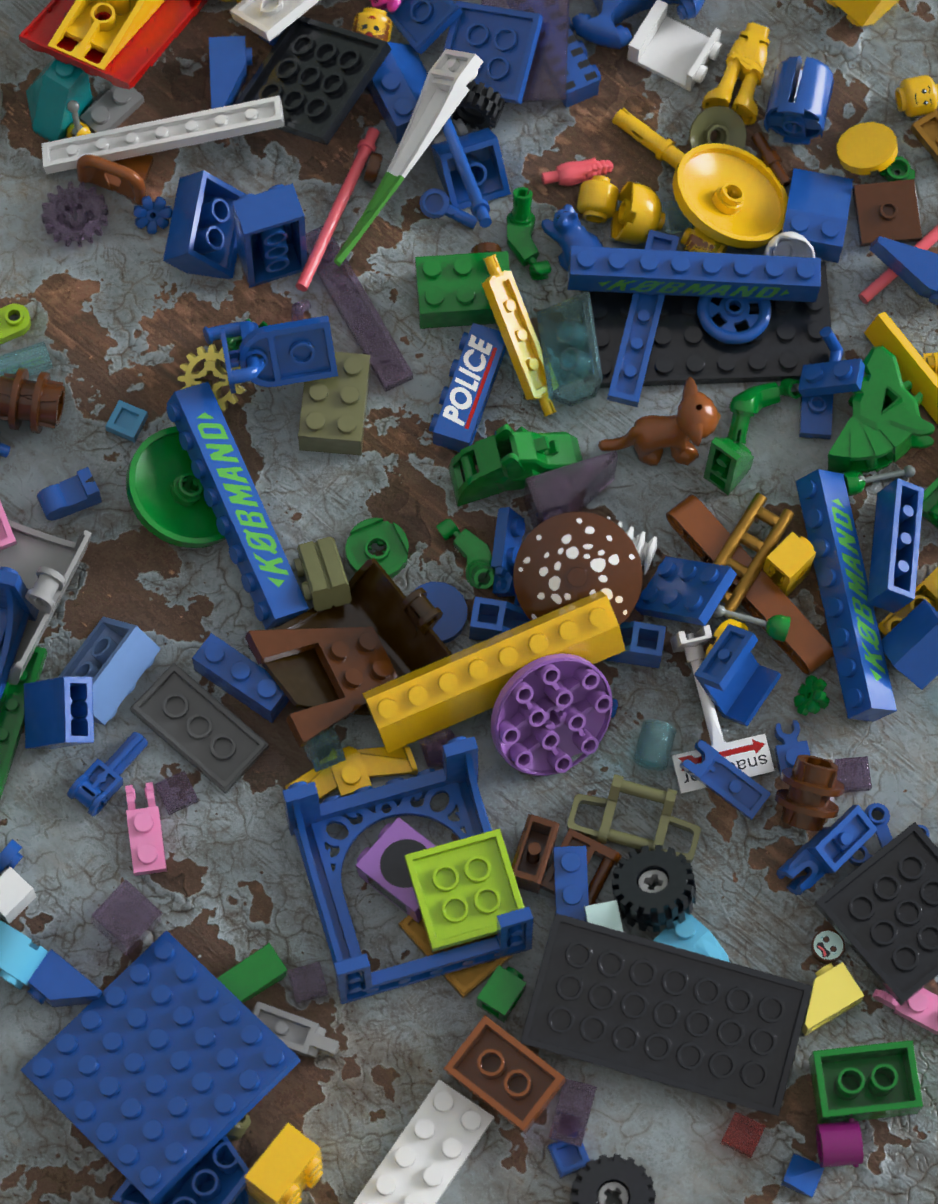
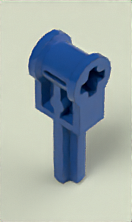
[67,732,148,816]

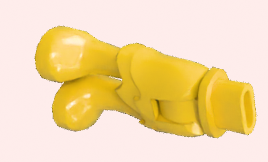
[702,22,770,125]

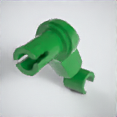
[506,187,551,281]
[726,378,801,444]
[436,519,495,589]

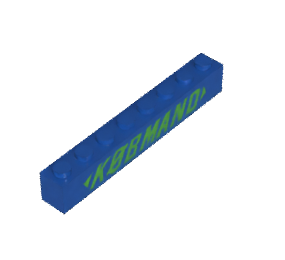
[568,246,821,302]
[167,382,309,630]
[795,469,897,722]

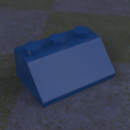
[367,42,451,144]
[163,170,245,279]

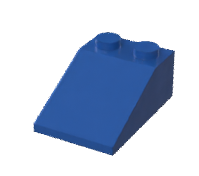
[782,168,853,263]

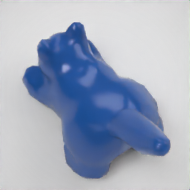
[541,204,603,271]

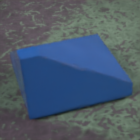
[781,1153,824,1198]

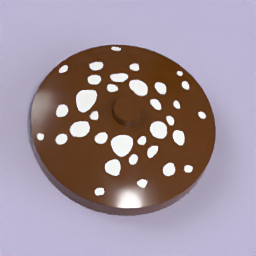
[513,511,643,626]

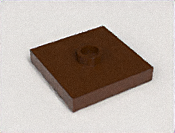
[852,179,922,247]

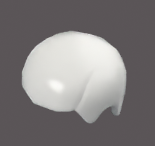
[764,231,815,258]

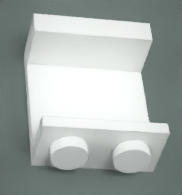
[627,0,722,91]

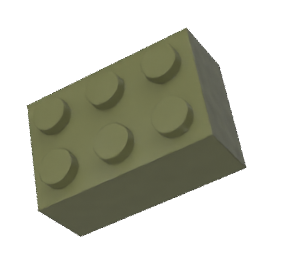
[298,352,371,456]

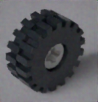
[612,845,697,932]
[569,1154,656,1204]

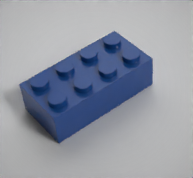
[232,183,307,288]

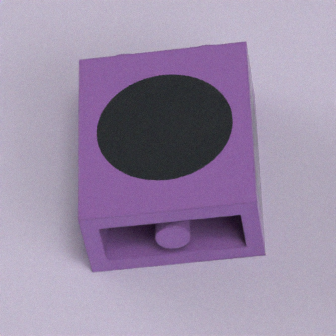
[355,817,435,923]

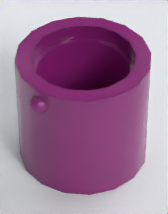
[816,1118,864,1168]

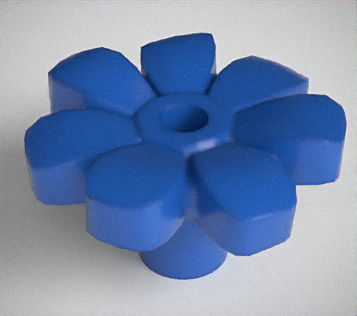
[133,196,173,234]

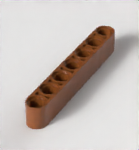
[666,494,834,675]

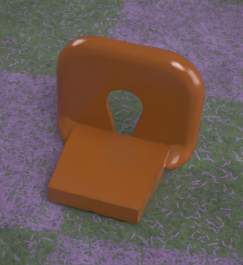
[76,154,153,205]

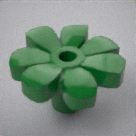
[794,675,830,716]

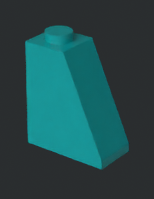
[26,58,93,142]

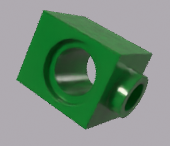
[476,965,527,1023]

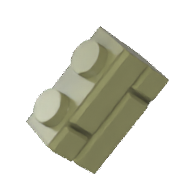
[293,536,352,612]

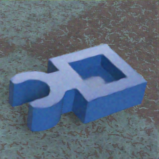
[774,720,810,777]

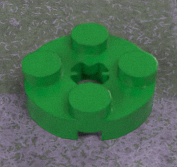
[345,518,409,578]

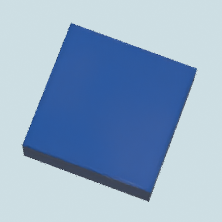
[547,1133,590,1179]

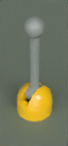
[67,100,91,138]

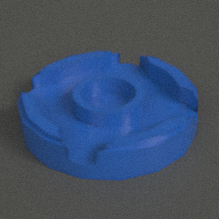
[411,581,468,643]

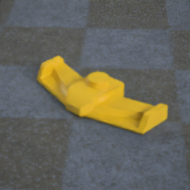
[285,745,418,800]

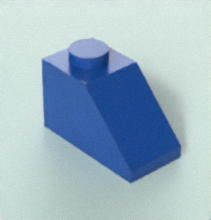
[27,949,103,1007]

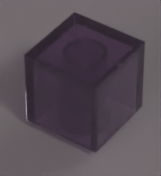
[91,879,162,956]

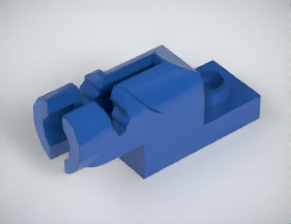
[776,805,878,895]

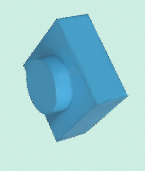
[105,400,148,443]

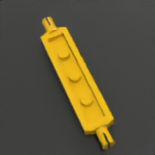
[481,254,557,416]

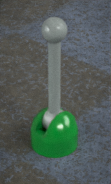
[841,465,916,496]
[713,604,791,642]

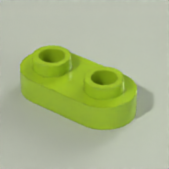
[0,304,31,345]

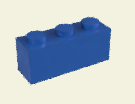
[192,633,289,723]

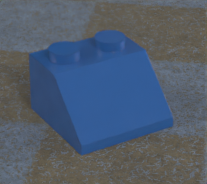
[431,128,511,210]

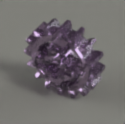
[41,181,109,248]

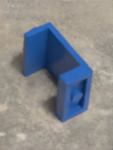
[694,624,782,726]

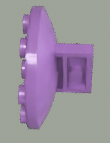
[491,653,612,776]

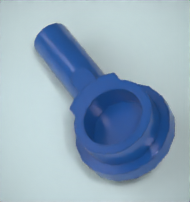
[419,188,478,229]

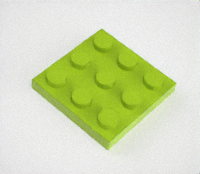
[404,829,524,952]

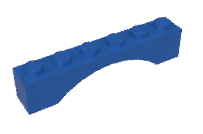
[469,596,666,669]

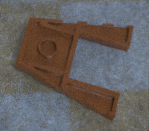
[245,627,399,748]

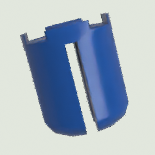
[763,56,834,145]

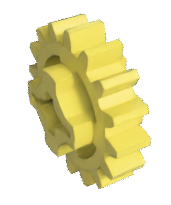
[178,344,245,411]

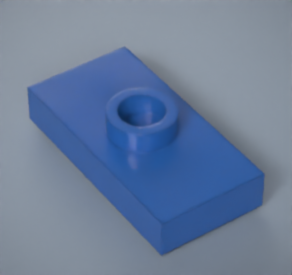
[799,394,833,439]

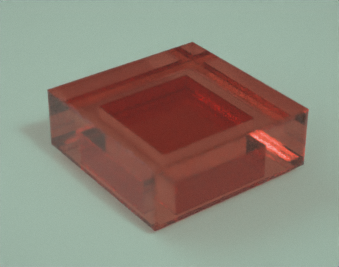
[721,1111,766,1158]

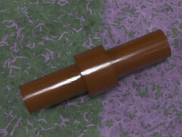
[751,132,791,188]

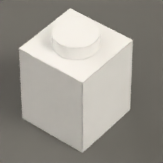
[0,867,37,925]

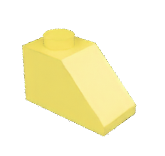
[801,962,864,1036]

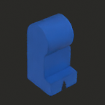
[37,467,102,520]

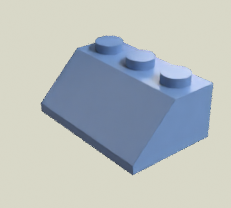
[58,617,161,725]

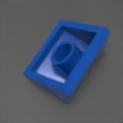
[881,599,938,690]

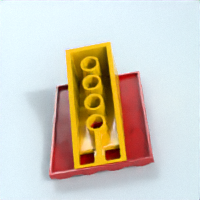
[19,0,208,90]

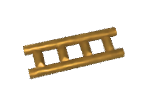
[713,493,795,618]

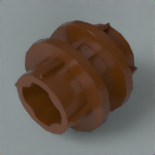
[0,368,65,434]
[775,755,845,831]

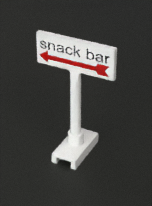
[670,625,775,794]

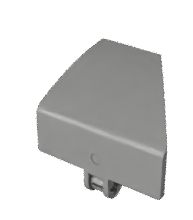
[0,520,92,685]

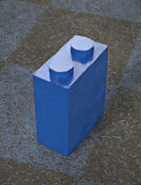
[24,676,94,749]

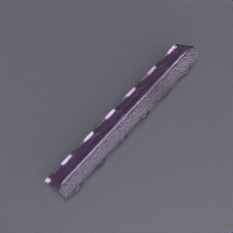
[306,226,413,392]

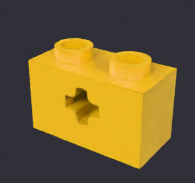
[763,532,816,596]

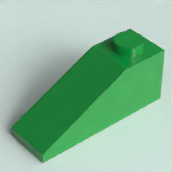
[704,437,754,495]

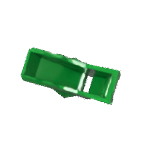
[828,346,935,473]
[448,423,585,507]

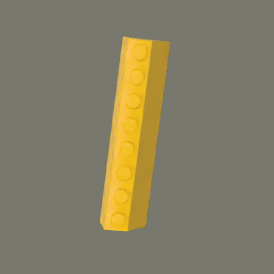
[362,591,626,753]

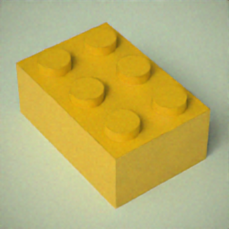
[245,1123,323,1204]

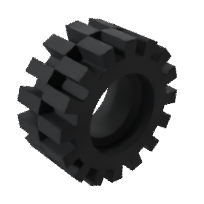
[452,80,505,130]

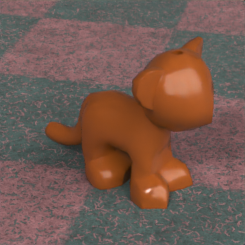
[598,377,721,466]

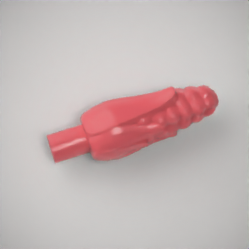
[541,157,614,186]

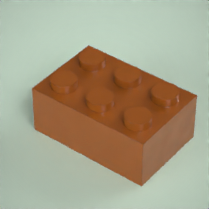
[443,1015,566,1134]

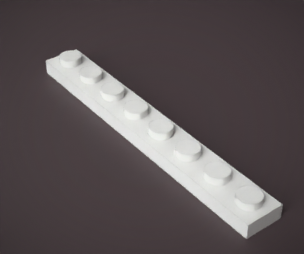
[42,95,285,174]

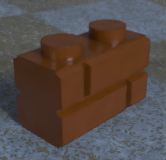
[511,814,560,894]

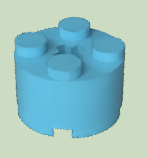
[0,921,49,990]

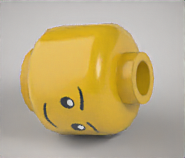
[895,75,938,117]

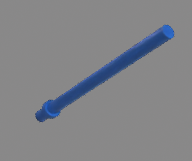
[442,117,492,228]

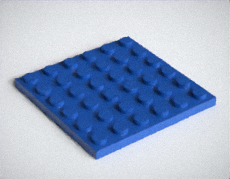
[21,930,301,1204]

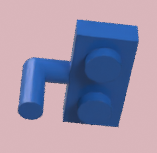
[798,327,865,397]

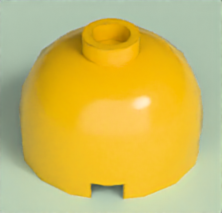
[611,181,665,244]

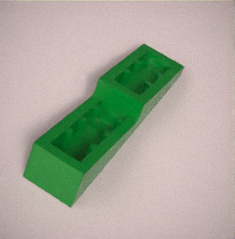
[217,943,287,1003]

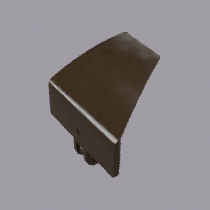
[248,558,452,716]

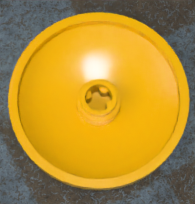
[672,143,788,249]

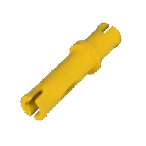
[612,108,685,169]

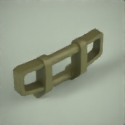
[567,774,701,863]

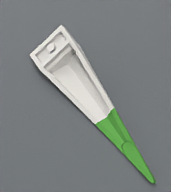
[334,49,483,267]

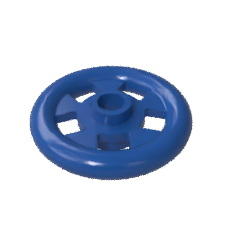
[697,297,771,344]

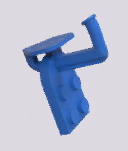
[203,315,338,394]

